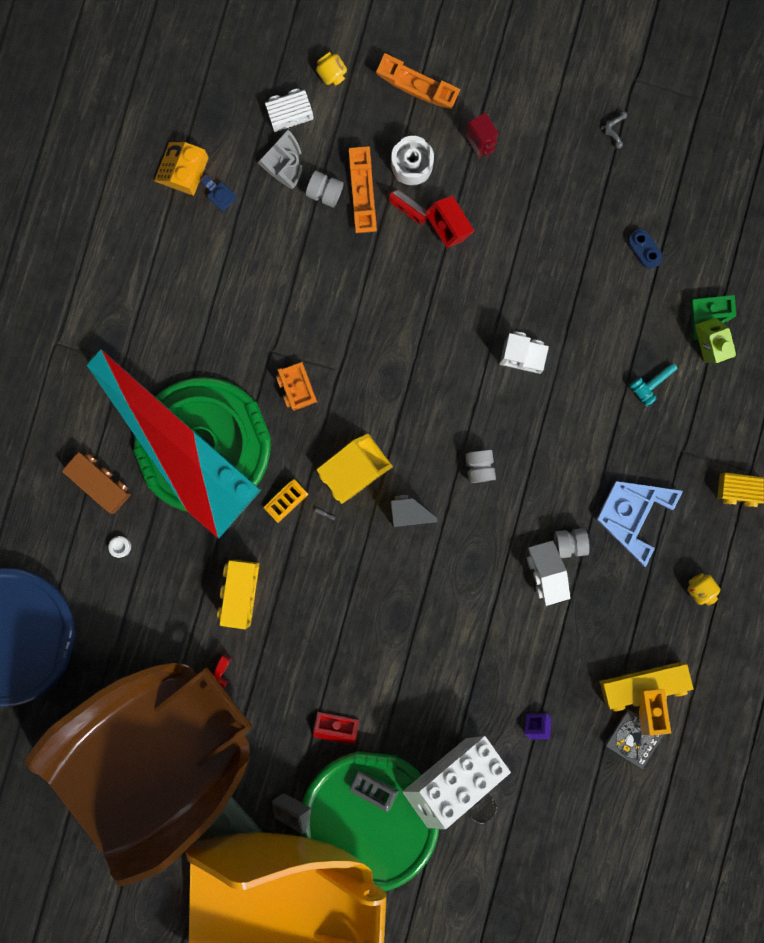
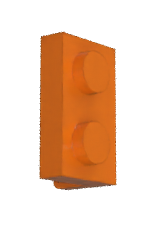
[276,362,317,411]

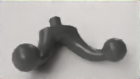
[602,111,627,149]

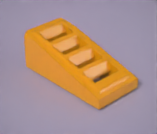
[264,479,309,523]

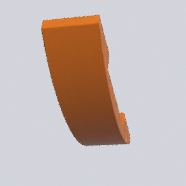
[376,53,460,109]
[349,146,377,233]

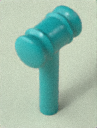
[630,363,677,406]

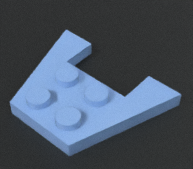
[596,481,683,567]

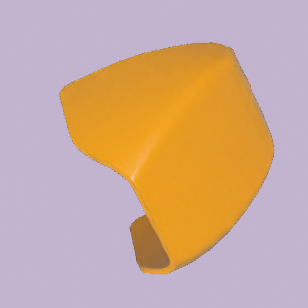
[186,832,386,943]

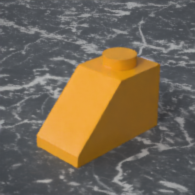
[639,689,671,736]

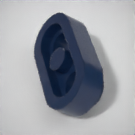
[628,229,662,269]

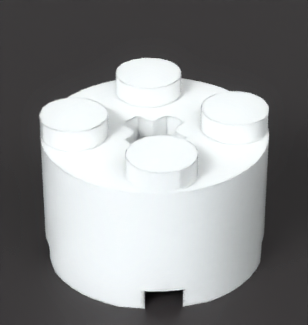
[391,136,434,185]

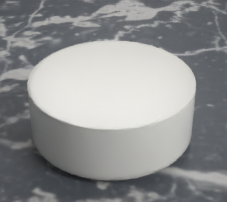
[108,536,131,558]

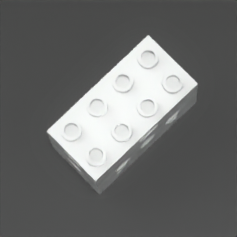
[402,736,511,829]

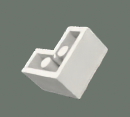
[500,332,549,374]
[527,541,570,606]

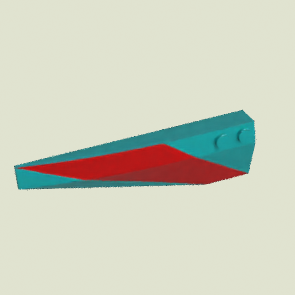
[87,350,261,539]

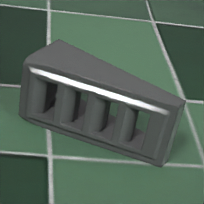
[349,770,399,812]

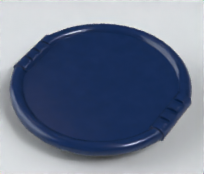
[0,567,76,707]

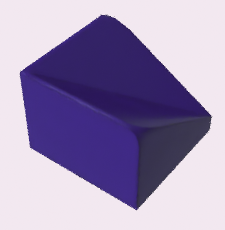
[524,713,551,739]

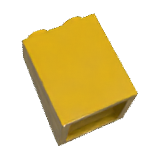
[317,434,393,504]

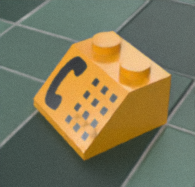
[155,142,209,196]

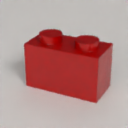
[425,196,474,248]

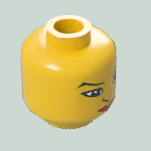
[687,573,720,606]

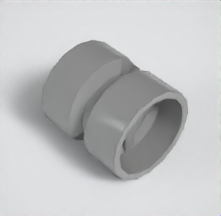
[306,171,344,208]
[465,450,496,483]
[554,528,589,558]

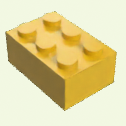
[217,559,260,629]

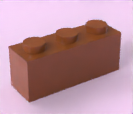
[62,452,131,514]

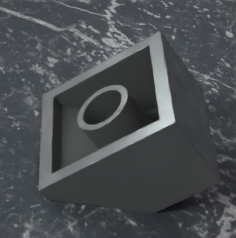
[391,495,437,527]

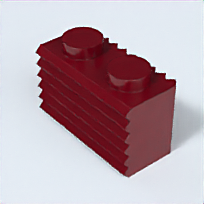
[465,113,499,157]

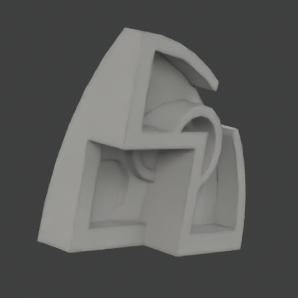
[258,130,302,189]

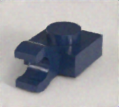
[200,175,237,213]

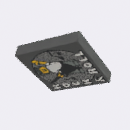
[605,709,664,769]

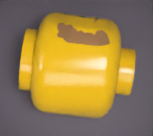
[316,52,347,86]

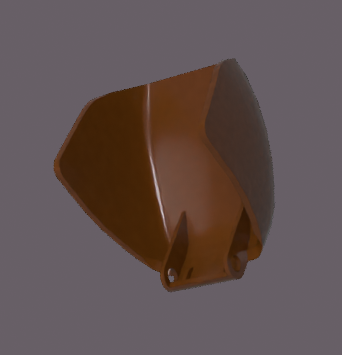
[24,663,253,886]

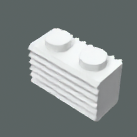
[265,89,314,132]

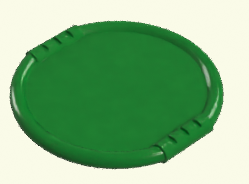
[133,377,271,512]
[300,751,439,891]

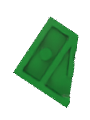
[691,295,736,340]

